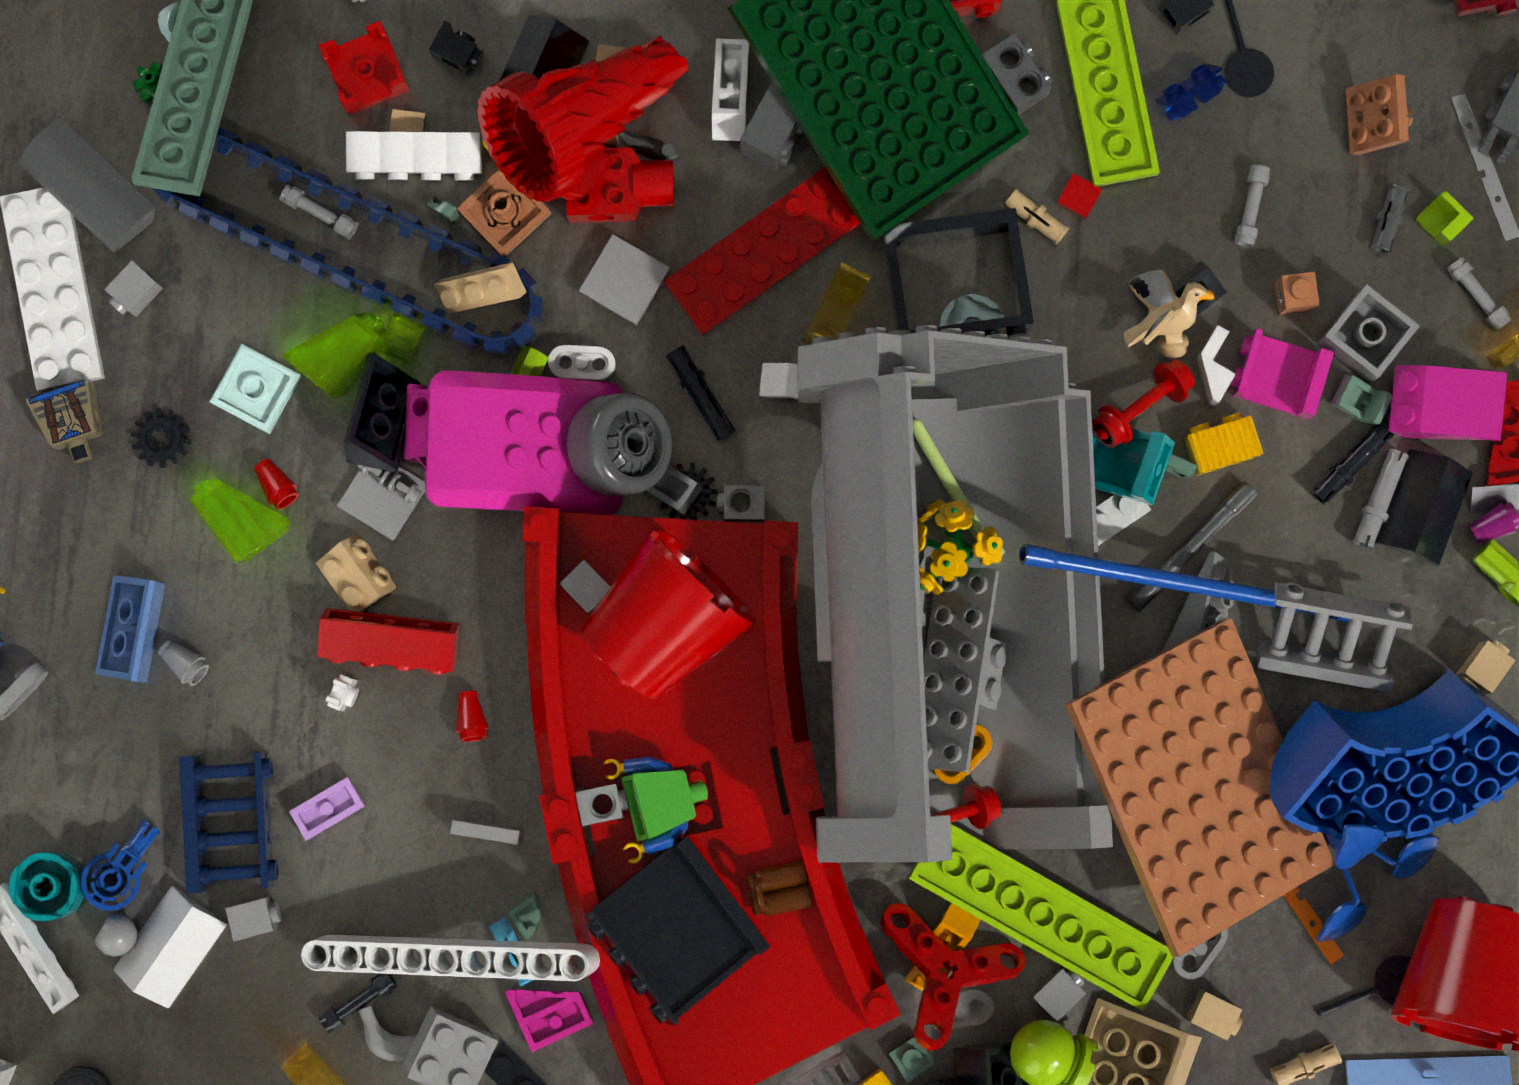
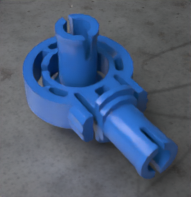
[81,820,161,911]

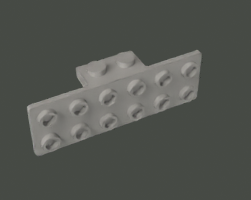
[923,567,1007,772]

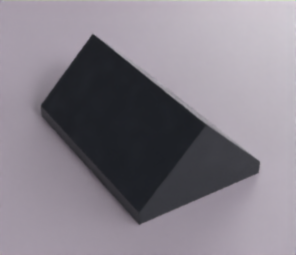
[499,15,589,81]
[344,352,421,472]
[1375,449,1473,567]

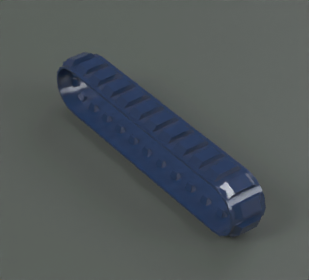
[153,127,544,355]

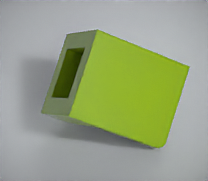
[1415,191,1474,247]

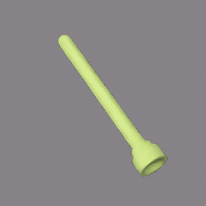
[913,419,1005,566]

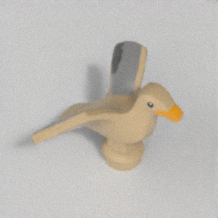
[1123,270,1214,358]

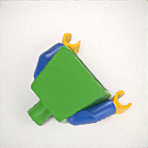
[604,756,708,864]

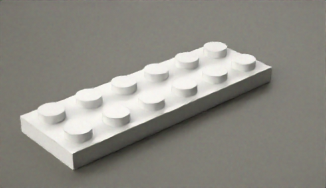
[0,187,105,392]

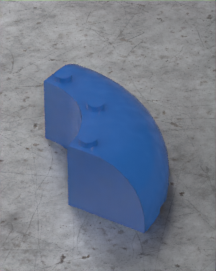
[1270,669,1519,842]

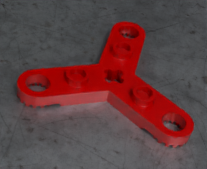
[880,903,1026,1051]

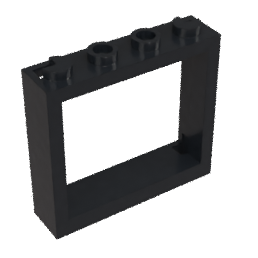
[882,208,1034,339]

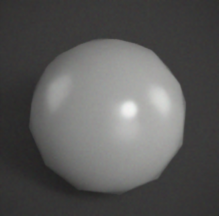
[94,913,137,957]

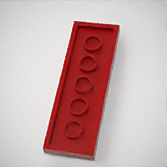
[664,167,861,336]

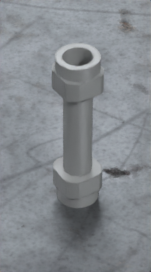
[1234,164,1270,247]
[279,184,359,239]
[1446,256,1512,331]

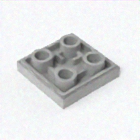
[579,234,670,326]

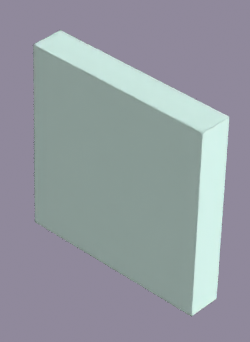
[209,343,302,434]

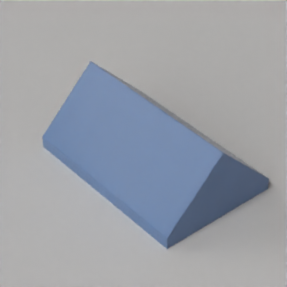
[95,575,165,683]

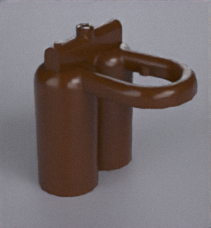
[746,860,813,916]

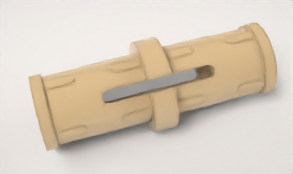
[1004,188,1070,245]
[1270,1042,1342,1085]

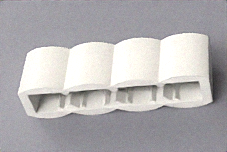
[346,131,482,181]

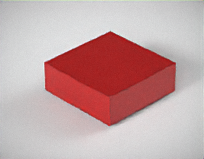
[1056,173,1102,220]

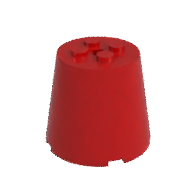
[581,526,755,700]
[1390,896,1519,1052]

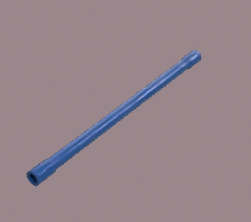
[1018,544,1349,622]

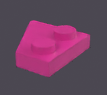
[505,989,594,1052]

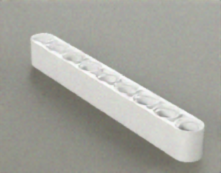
[301,934,600,981]

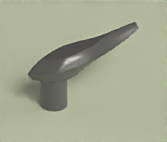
[618,131,678,160]

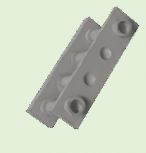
[1256,582,1413,692]

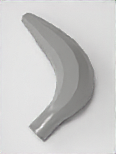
[359,1005,417,1061]

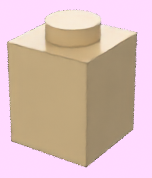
[1457,640,1516,694]
[1186,989,1243,1041]

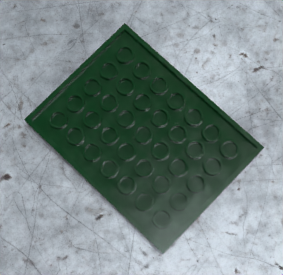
[727,0,1029,240]

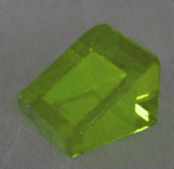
[380,313,425,363]

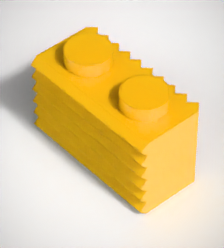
[1183,412,1264,476]

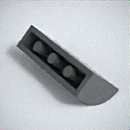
[18,117,156,253]

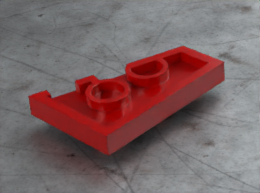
[1485,380,1519,486]

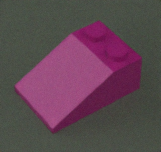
[1389,365,1507,441]

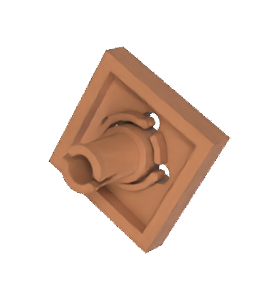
[1346,74,1413,155]
[457,170,552,257]

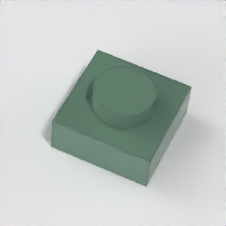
[888,1035,936,1082]

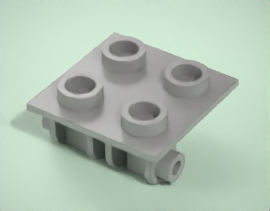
[337,465,425,541]

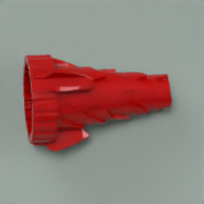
[477,36,688,202]

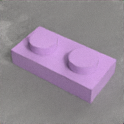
[289,777,366,841]

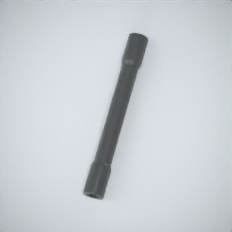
[1125,481,1258,612]

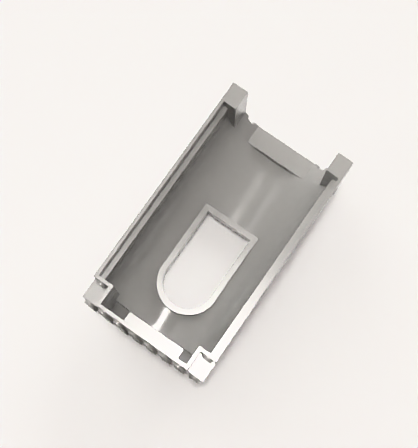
[797,325,1113,863]

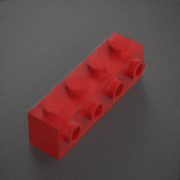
[317,608,460,675]

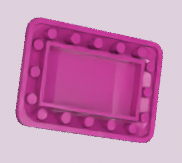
[425,371,624,515]

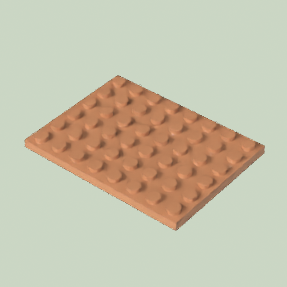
[1065,617,1335,957]

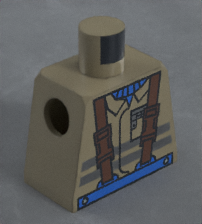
[26,378,102,463]

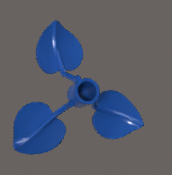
[1315,825,1440,942]

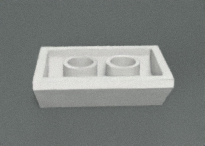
[113,885,228,1008]

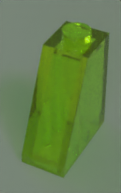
[282,312,390,399]
[188,479,296,565]

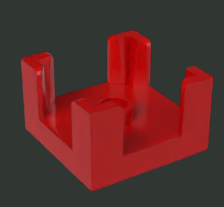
[318,20,410,115]

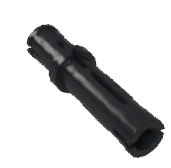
[666,345,736,441]
[1310,420,1395,506]

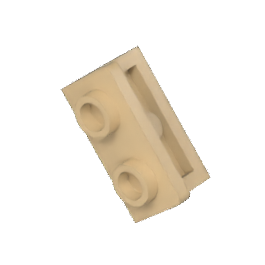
[315,534,396,612]

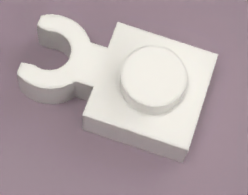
[326,674,359,711]

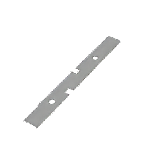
[1451,92,1519,241]

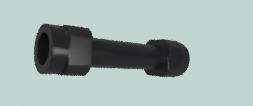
[319,973,398,1034]

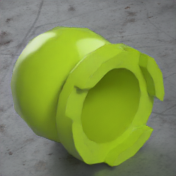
[1010,1019,1098,1085]

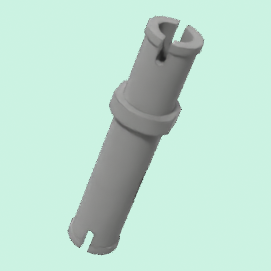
[1352,449,1409,549]

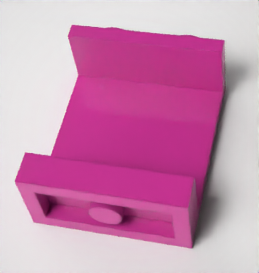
[1230,328,1334,420]

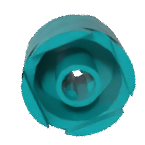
[9,851,87,921]

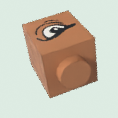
[1274,272,1319,315]

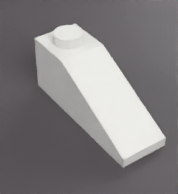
[712,39,749,141]

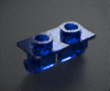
[1155,64,1227,122]

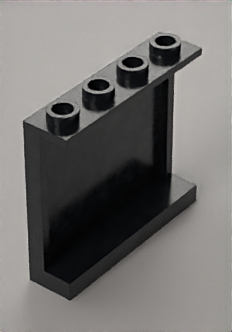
[584,836,771,1025]

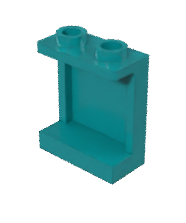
[1092,414,1175,506]

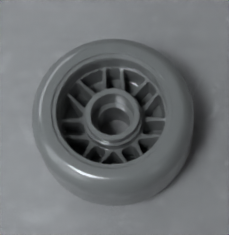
[567,393,672,496]

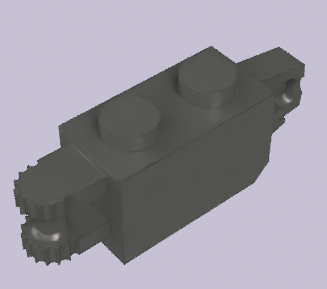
[1477,69,1519,165]

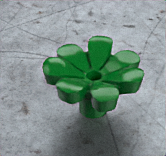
[133,61,163,103]

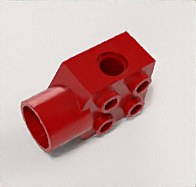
[566,147,675,223]

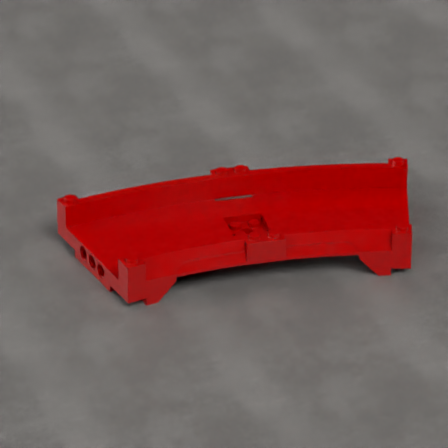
[523,506,901,1085]

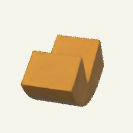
[904,903,981,991]

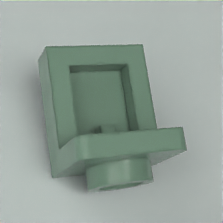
[1331,374,1392,424]

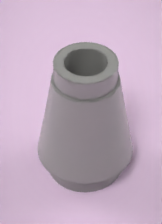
[158,639,209,686]

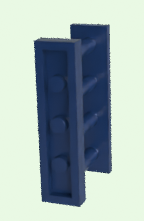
[179,751,279,894]

